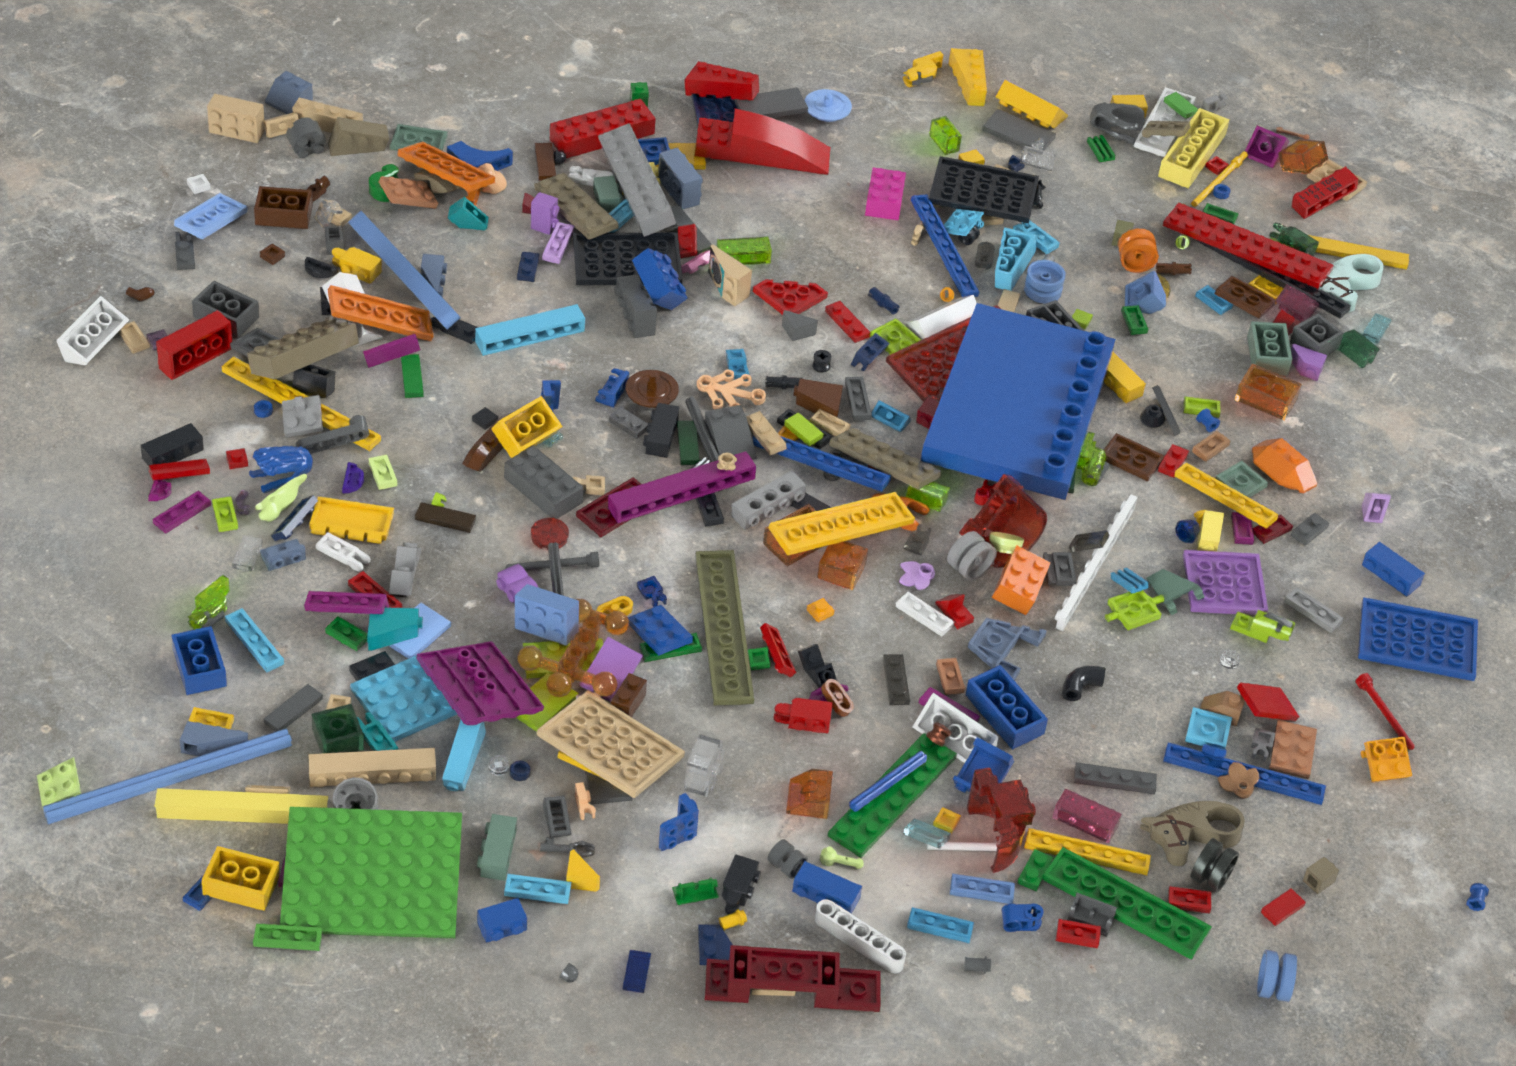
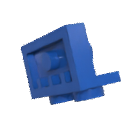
[541,380,561,412]

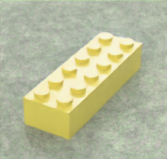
[1158,108,1230,189]

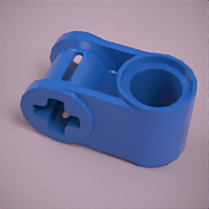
[1001,903,1044,932]

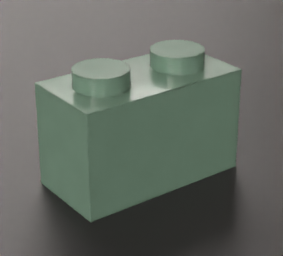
[593,176,623,212]

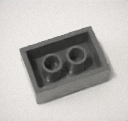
[192,281,260,338]

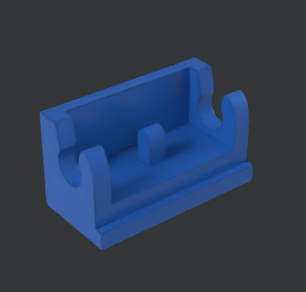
[595,368,629,408]

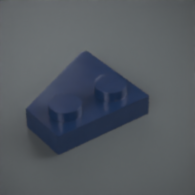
[698,924,733,965]

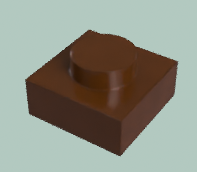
[260,244,285,265]

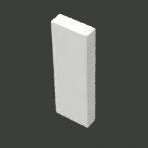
[896,592,954,637]

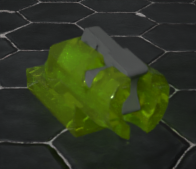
[1077,431,1109,486]
[187,575,230,630]

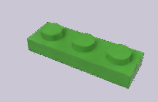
[253,923,322,951]

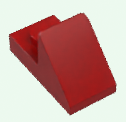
[935,594,974,630]

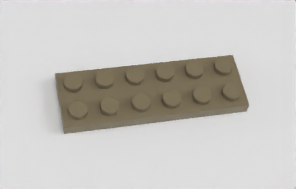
[534,173,619,240]
[829,428,941,489]

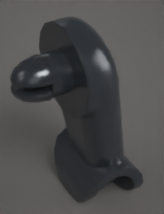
[1033,179,1046,209]

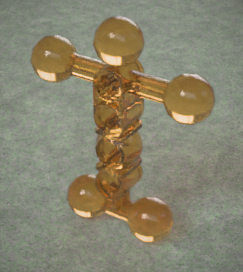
[517,599,630,697]

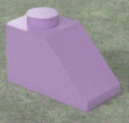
[1362,493,1391,523]

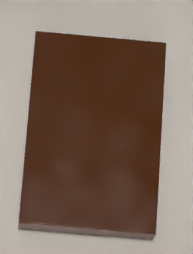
[1214,276,1276,319]
[1099,433,1165,482]

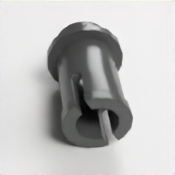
[964,956,991,974]

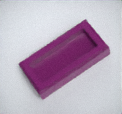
[1231,512,1254,545]

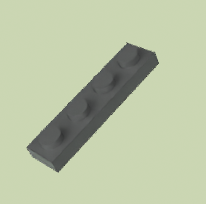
[1074,762,1157,795]

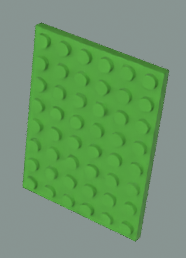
[280,807,462,938]

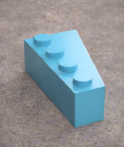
[995,227,1036,291]

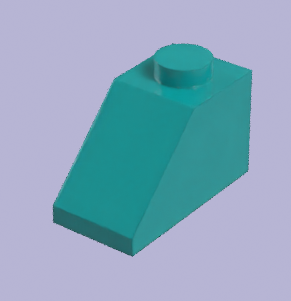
[448,196,489,230]

